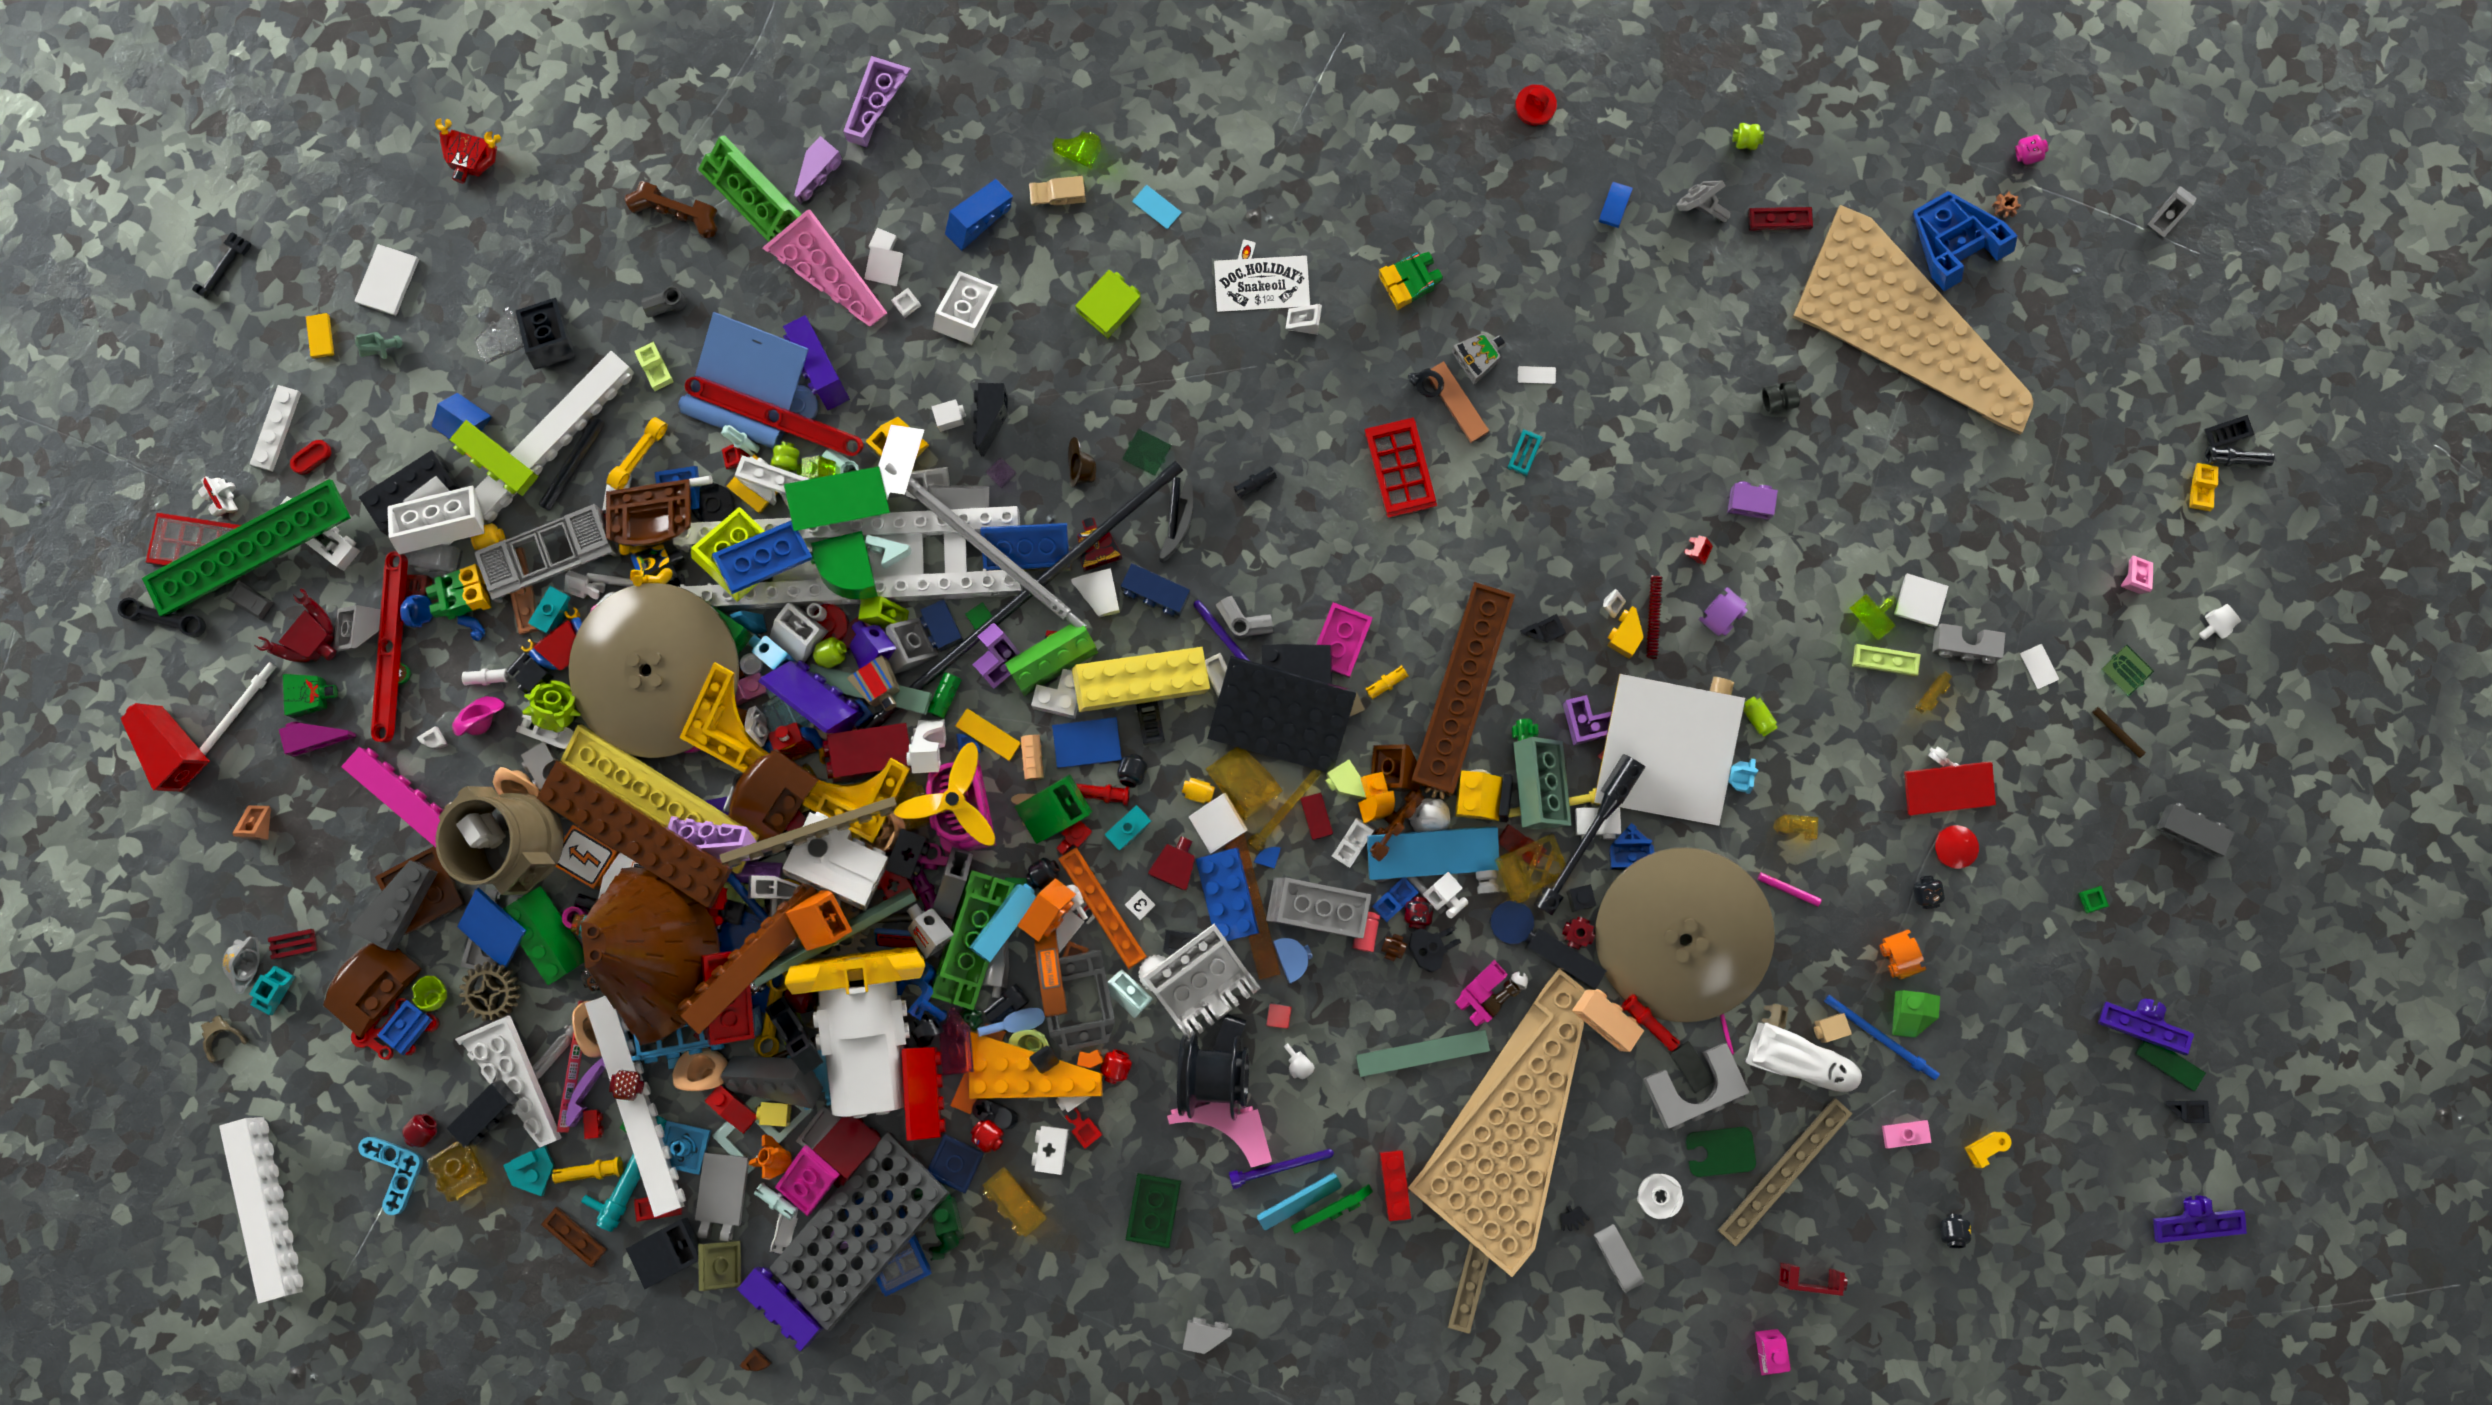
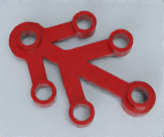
[351,998,439,1060]

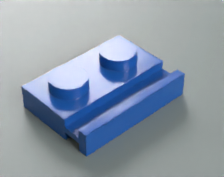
[377,1000,433,1055]

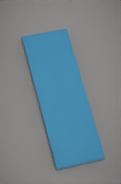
[1367,826,1500,880]

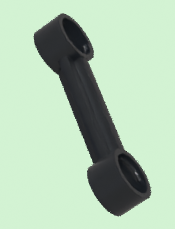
[118,597,206,638]

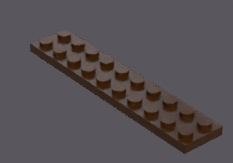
[1411,582,1515,795]
[537,760,733,908]

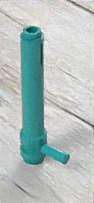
[581,1115,667,1232]

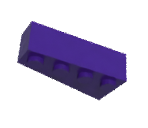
[783,315,850,411]
[737,1266,823,1351]

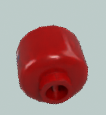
[1100,1049,1132,1084]
[970,1120,1004,1153]

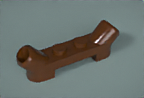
[624,181,718,238]

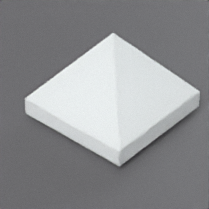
[1603,589,1626,618]

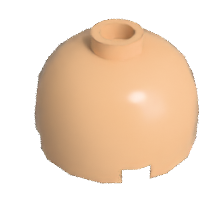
[863,813,906,853]

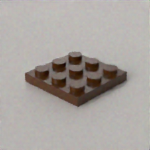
[375,846,465,935]

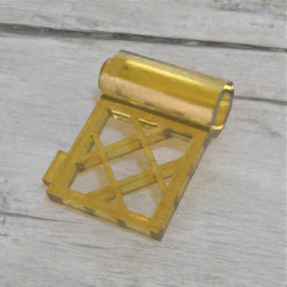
[1495,834,1566,903]

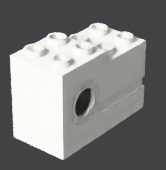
[782,812,888,911]

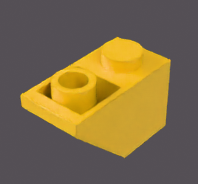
[1607,606,1644,659]

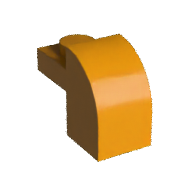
[1358,772,1395,823]

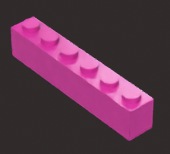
[341,747,443,847]

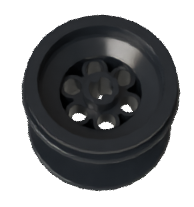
[1177,1032,1249,1121]

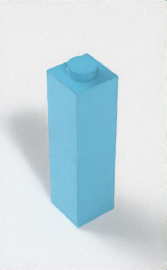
[969,884,1036,962]

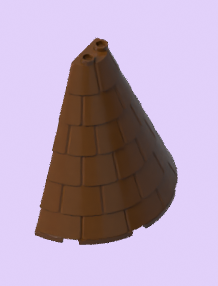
[581,867,720,1045]

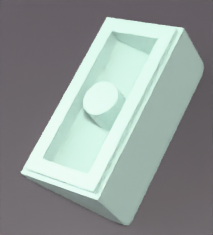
[1108,969,1153,1018]

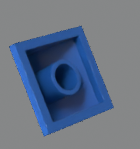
[432,393,492,439]

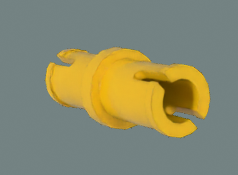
[1365,665,1409,700]

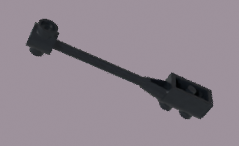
[1534,754,1646,916]

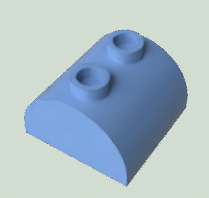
[1273,938,1313,984]

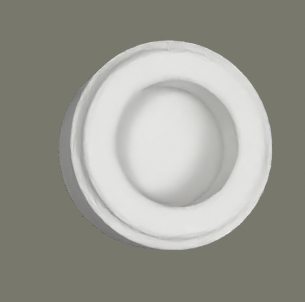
[740,653,763,676]

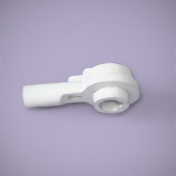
[1928,746,1959,767]

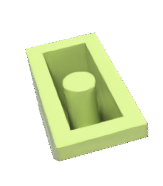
[1325,760,1366,800]

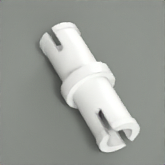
[462,668,509,686]

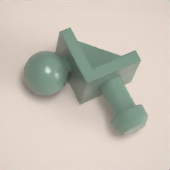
[355,332,403,359]

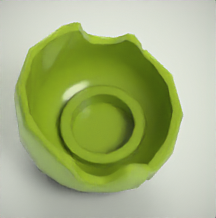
[412,975,447,1011]

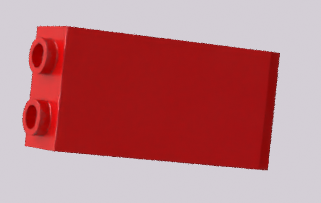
[120,703,210,792]

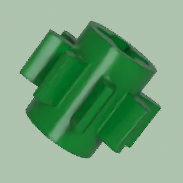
[1512,719,1539,741]

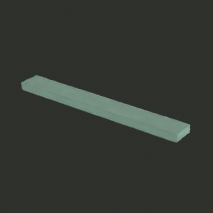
[753,888,916,987]

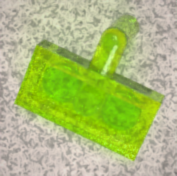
[1849,593,1896,640]

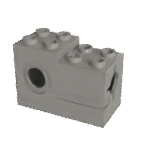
[1266,877,1371,939]

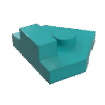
[503,1145,555,1196]

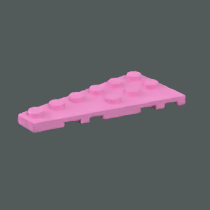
[762,210,887,327]

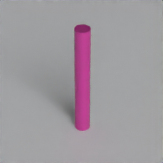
[1757,872,1822,907]

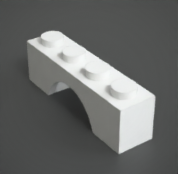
[907,719,947,773]

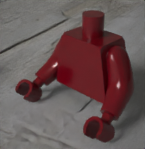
[254,589,337,663]

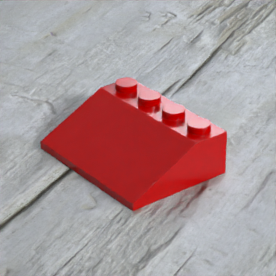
[902,1047,946,1141]

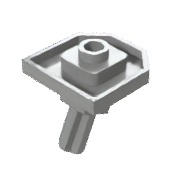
[1676,181,1730,222]

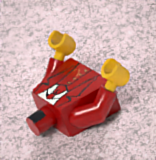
[435,118,501,184]

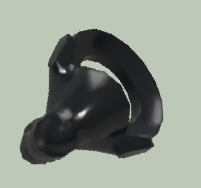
[1408,368,1444,397]

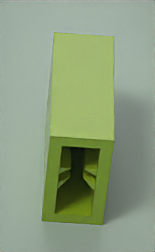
[1075,270,1141,339]

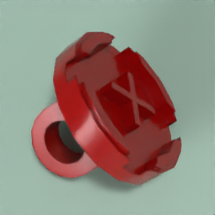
[1515,84,1557,126]

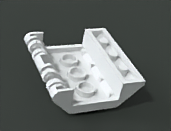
[1142,924,1261,1039]

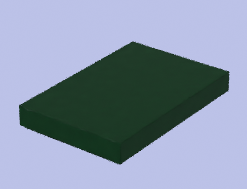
[1125,1173,1181,1248]

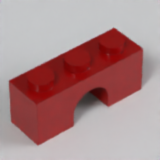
[1379,1150,1411,1221]

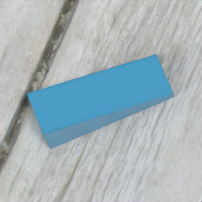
[730,611,767,635]

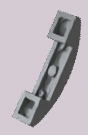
[1159,478,1194,563]

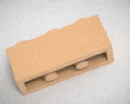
[1572,989,1644,1052]

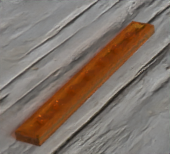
[1225,805,1280,980]

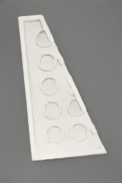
[455,1015,562,1148]

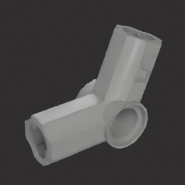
[1216,596,1273,639]

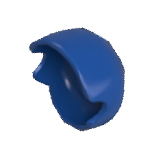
[400,595,433,628]

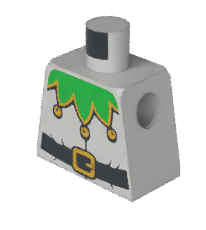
[1452,333,1506,384]

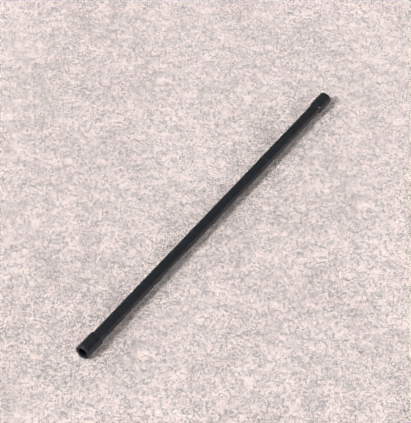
[861,461,1184,729]

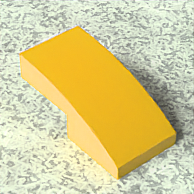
[2189,463,2219,511]

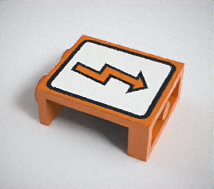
[556,825,620,890]

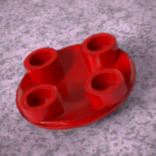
[1935,825,1979,869]

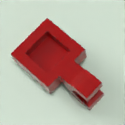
[1056,821,1092,856]

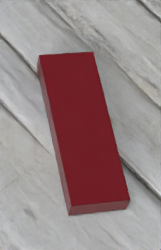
[1748,207,1813,231]

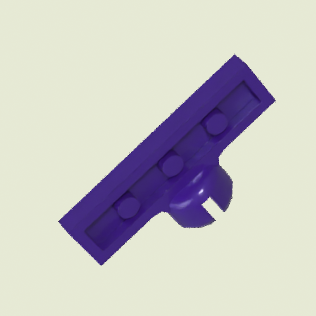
[2098,999,2194,1056]
[2153,1195,2247,1243]

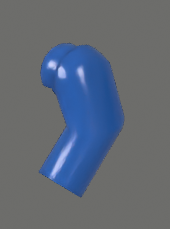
[457,615,485,641]

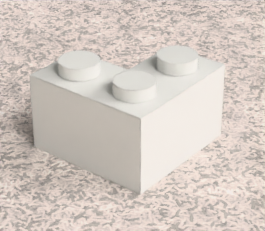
[1031,669,1078,719]

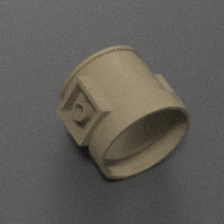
[435,786,564,895]

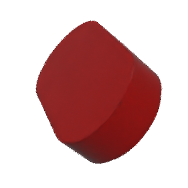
[290,440,331,475]

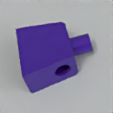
[850,621,896,669]

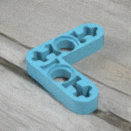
[358,1137,423,1215]

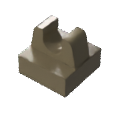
[1762,1004,1788,1029]

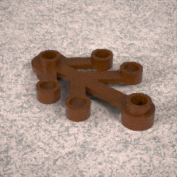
[1370,789,1424,862]

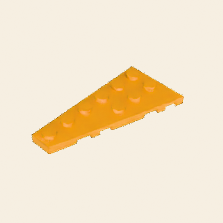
[969,1032,1102,1099]

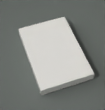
[354,244,419,316]

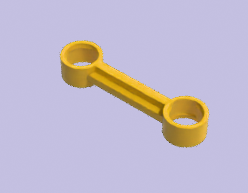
[606,417,668,490]
[754,972,788,1057]

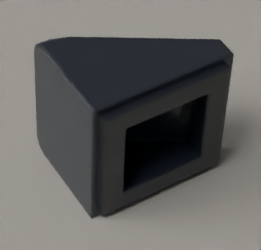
[1029,1045,1059,1074]

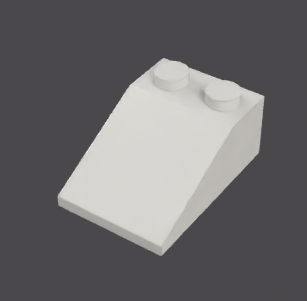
[933,271,998,345]

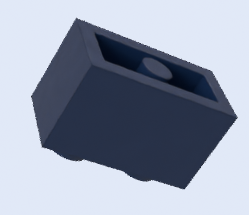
[919,599,964,652]

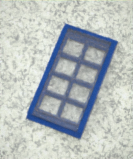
[845,1190,932,1297]

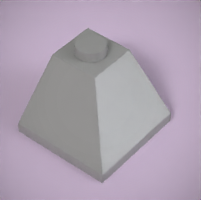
[333,605,381,652]
[886,617,939,674]

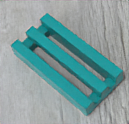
[1507,429,1543,477]

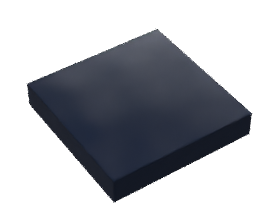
[927,1134,985,1194]

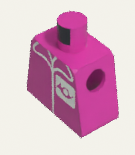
[1755,1329,1791,1376]

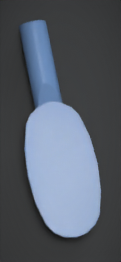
[977,1008,1045,1037]

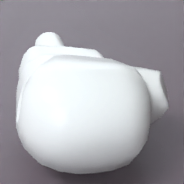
[1066,885,1088,920]
[1284,1043,1315,1079]

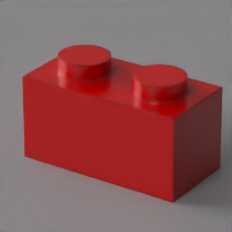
[583,1109,604,1139]

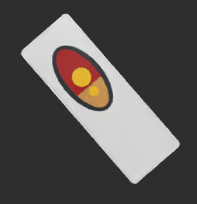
[1238,240,1256,259]

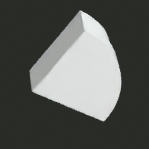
[417,726,448,749]

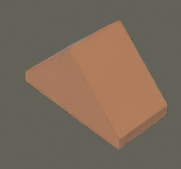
[233,805,271,840]

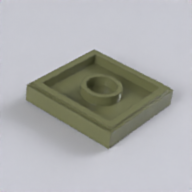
[698,1241,741,1291]

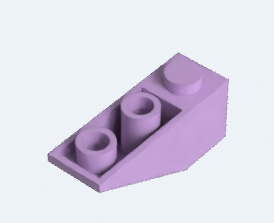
[794,136,842,205]

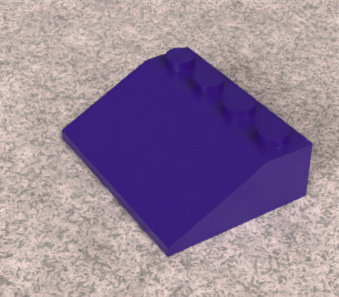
[758,660,864,733]

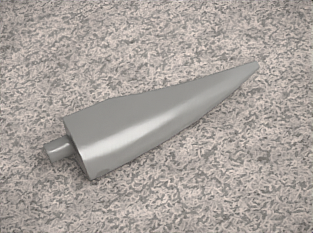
[982,939,1010,999]

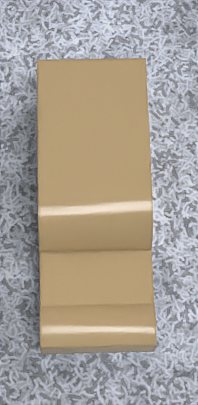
[1029,176,1086,206]

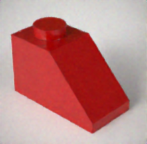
[705,1085,757,1134]

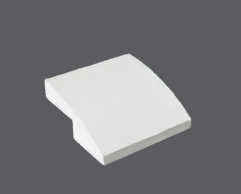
[1189,793,1248,854]

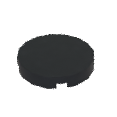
[692,483,735,522]

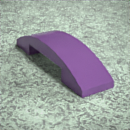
[566,1058,606,1127]

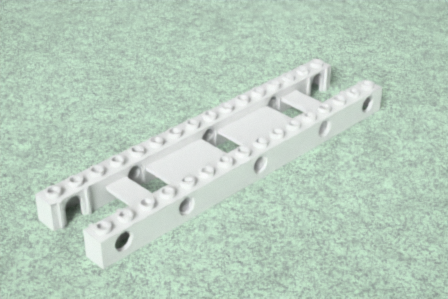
[673,506,1023,611]

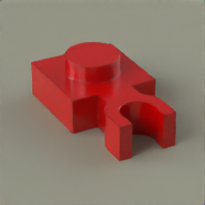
[1065,1107,1103,1149]

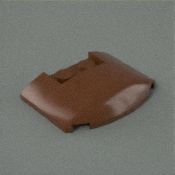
[606,479,691,546]
[728,749,819,841]
[323,942,422,1038]

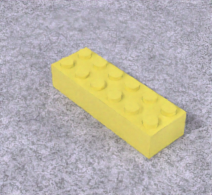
[1072,647,1210,712]

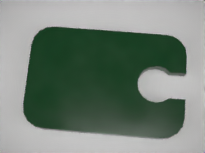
[1686,1127,1756,1177]

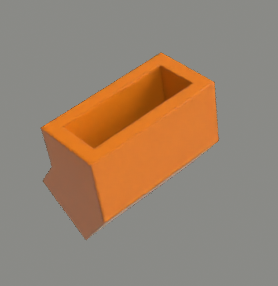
[1077,1049,1103,1068]

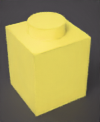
[756,1102,792,1127]

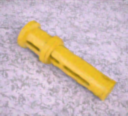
[552,1156,623,1184]

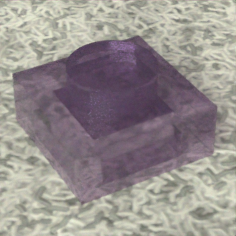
[986,458,1016,489]

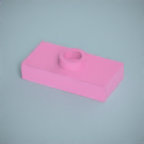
[1882,1120,1932,1148]

